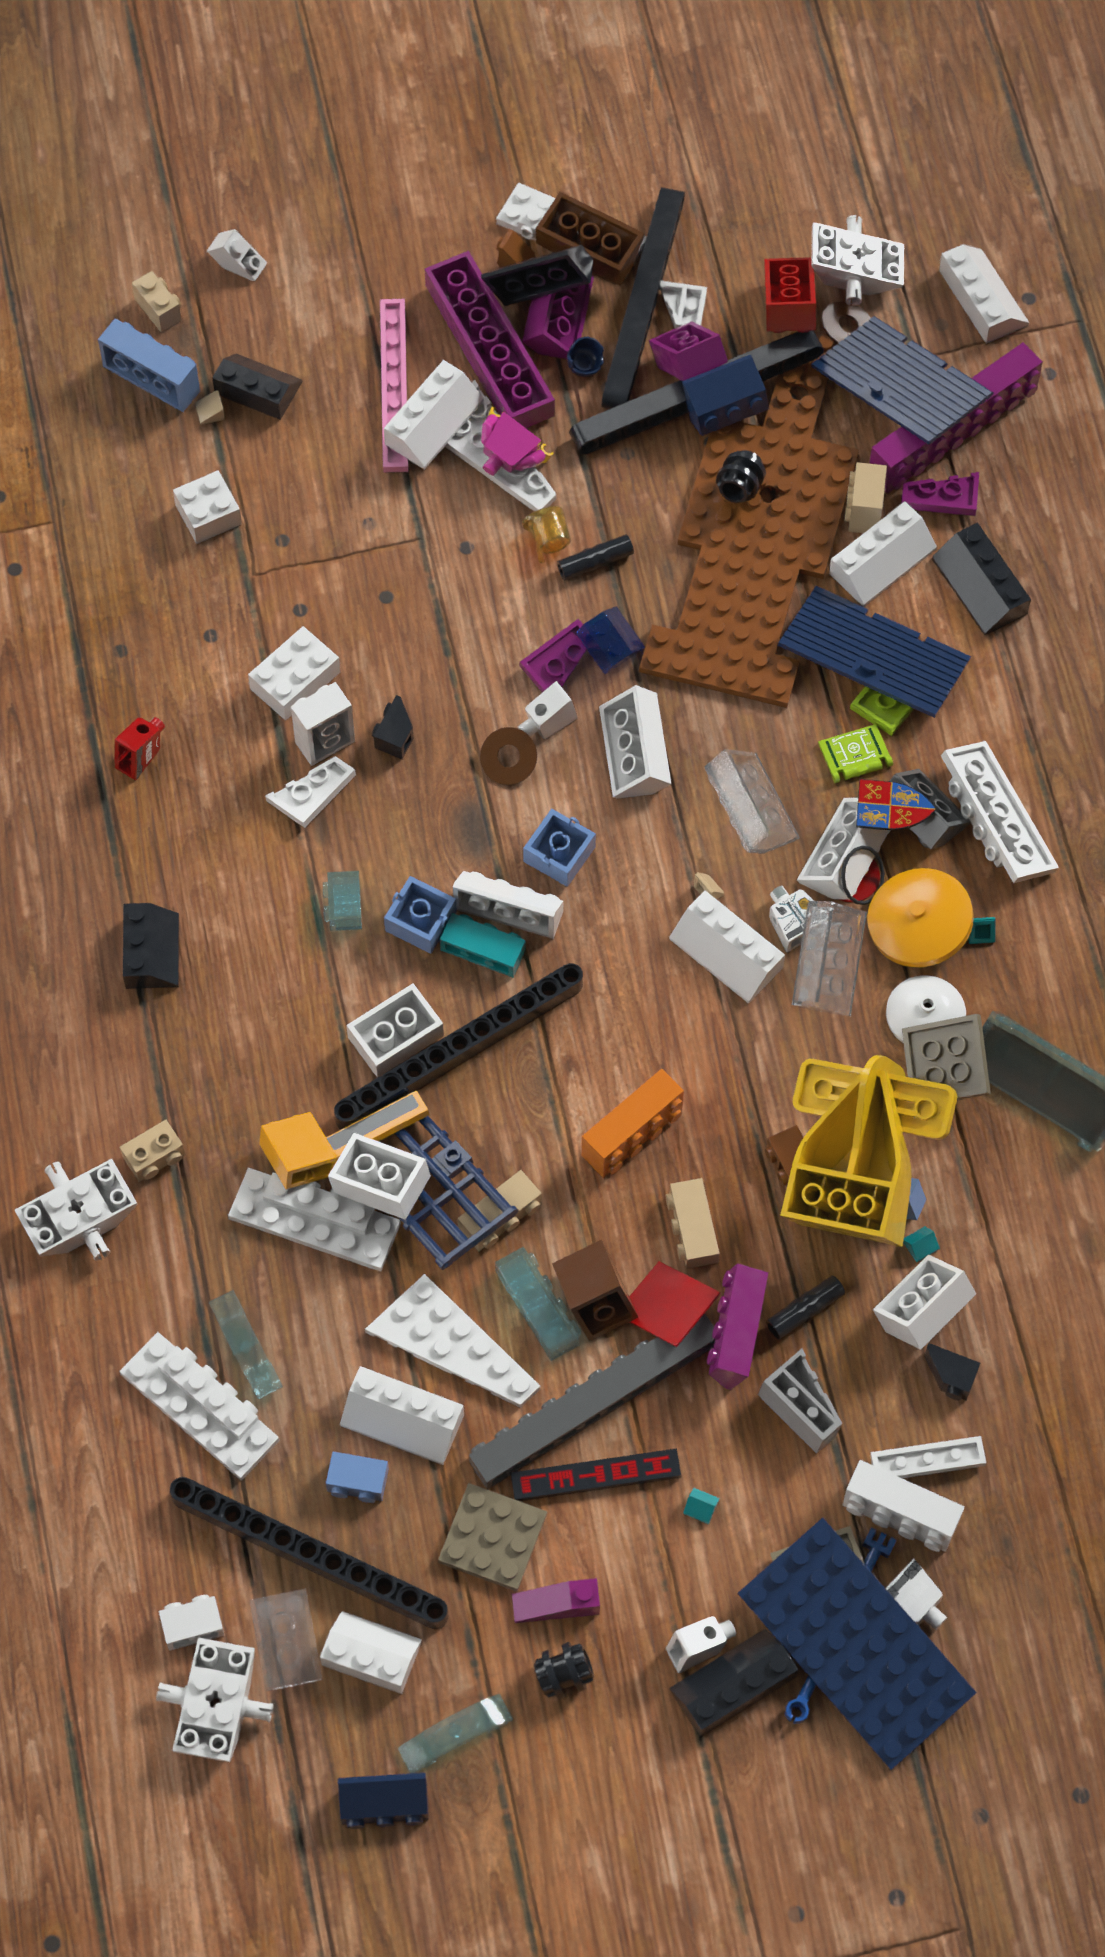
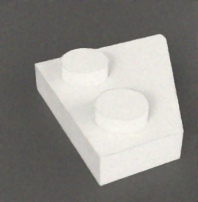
[660,281,707,328]

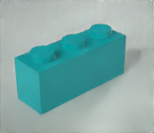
[440,913,526,978]

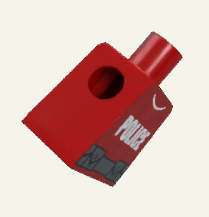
[114,717,165,781]

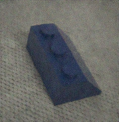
[682,355,769,436]
[338,1773,429,1829]

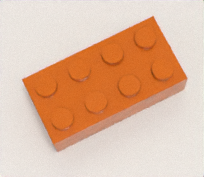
[581,1068,684,1178]

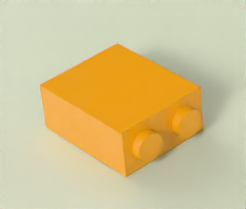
[259,1112,338,1189]

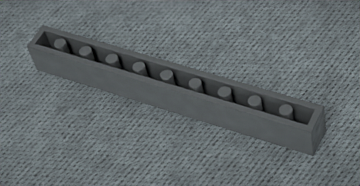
[469,1313,715,1490]

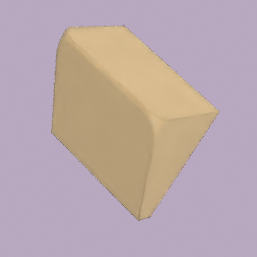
[195,391,225,425]
[694,872,724,900]

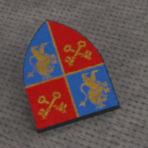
[856,779,936,830]

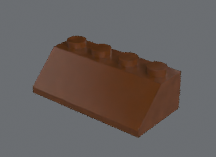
[535,192,645,285]

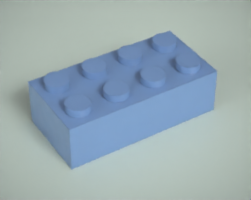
[98,318,200,412]

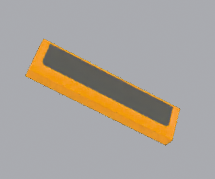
[326,1090,430,1160]

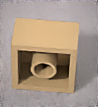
[845,462,887,533]

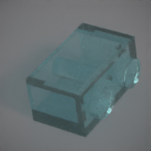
[323,871,362,931]

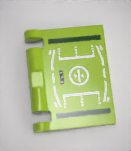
[818,724,893,783]

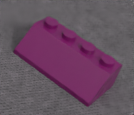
[522,277,594,359]
[707,1263,768,1390]

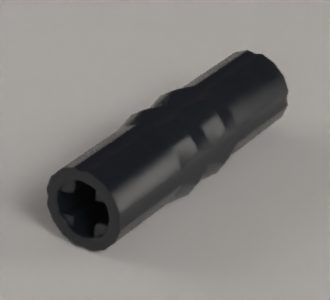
[557,534,634,581]
[766,1275,846,1340]

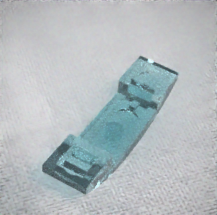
[209,1290,283,1400]
[398,1694,513,1773]

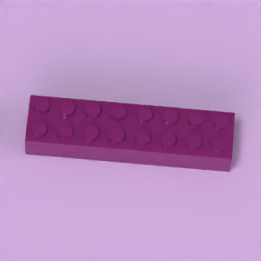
[424,251,555,428]
[869,342,1043,494]

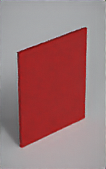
[629,1261,721,1347]

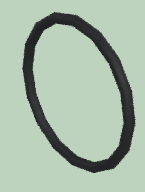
[841,845,885,905]

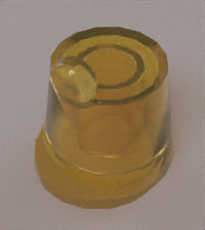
[522,506,571,563]

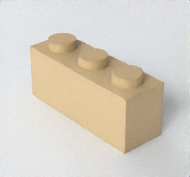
[458,1170,542,1252]
[666,1178,720,1269]

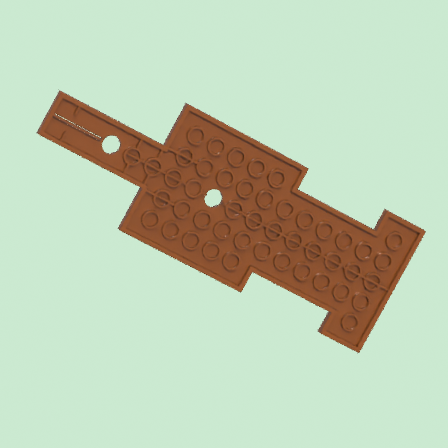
[639,331,859,708]

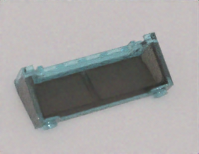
[982,1011,1105,1152]

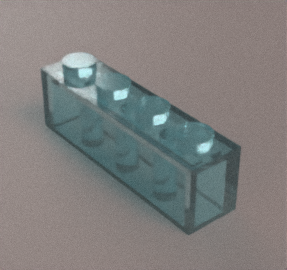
[495,1246,581,1361]

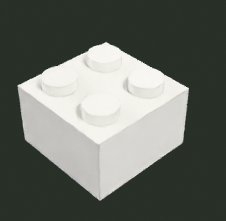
[173,471,242,544]

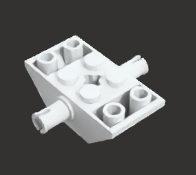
[812,215,904,306]
[15,1159,138,1261]
[156,1638,273,1762]

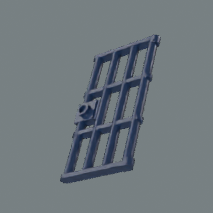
[378,1093,519,1270]

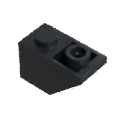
[372,695,414,759]

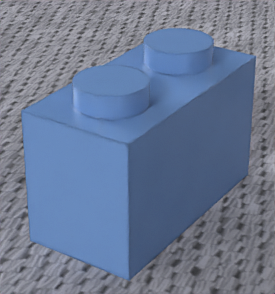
[326,1452,389,1503]

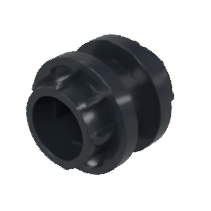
[716,450,766,503]
[534,1642,595,1700]

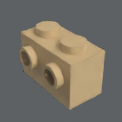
[132,271,182,333]
[120,1120,185,1182]

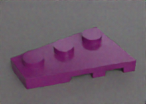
[901,472,979,516]
[519,619,594,693]

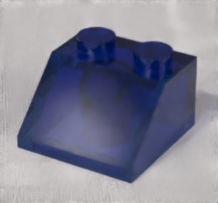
[576,606,645,674]

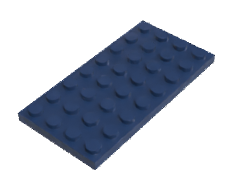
[737,1518,977,1770]

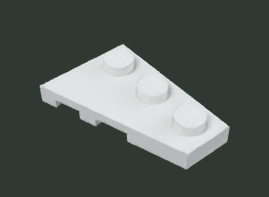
[265,756,356,828]

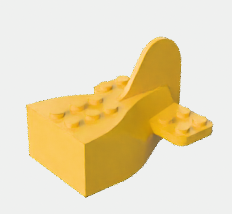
[780,1055,957,1247]

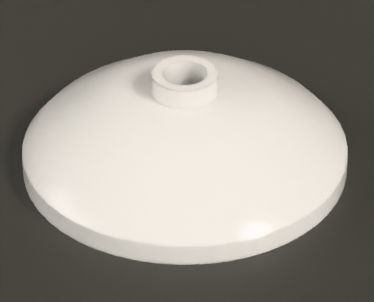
[886,975,966,1043]

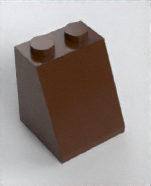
[552,1240,638,1341]

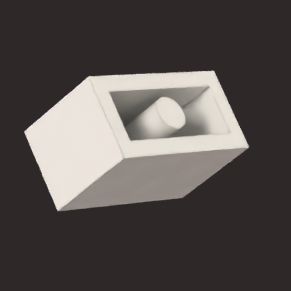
[159,1595,225,1651]

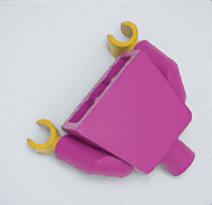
[481,407,554,476]

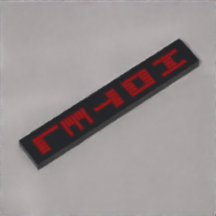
[511,1448,681,1501]

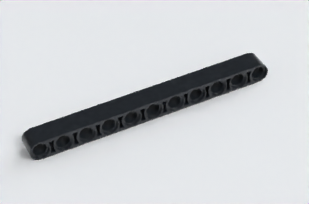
[601,187,685,409]
[569,330,824,455]
[334,963,583,1130]
[170,1477,448,1629]

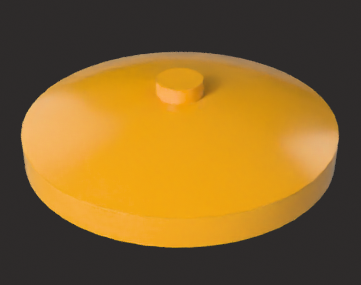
[867,868,974,967]

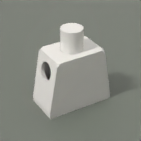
[517,681,578,739]
[665,1616,736,1674]

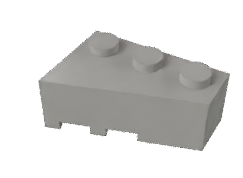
[758,1349,842,1453]

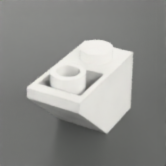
[207,229,267,281]

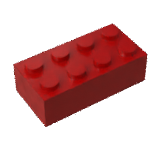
[764,257,816,333]

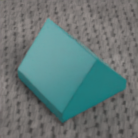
[968,917,996,944]
[903,1226,940,1263]
[683,1488,720,1524]

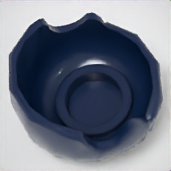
[567,336,604,377]

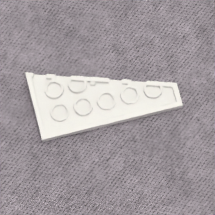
[445,380,556,516]
[365,1274,540,1408]

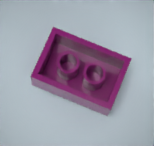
[649,321,728,381]

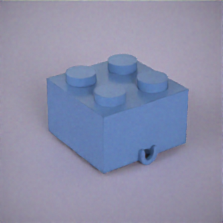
[523,808,596,887]
[384,876,457,954]

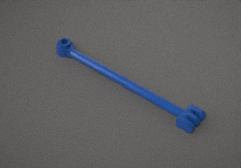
[785,1527,897,1724]

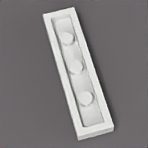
[870,1436,986,1478]

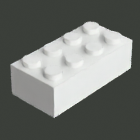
[842,1460,964,1552]

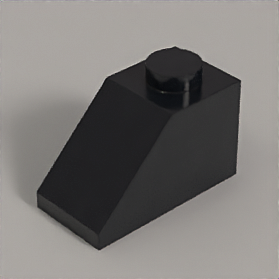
[924,1343,981,1401]

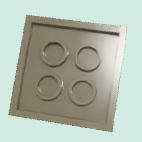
[902,1014,991,1100]
[438,1483,547,1592]

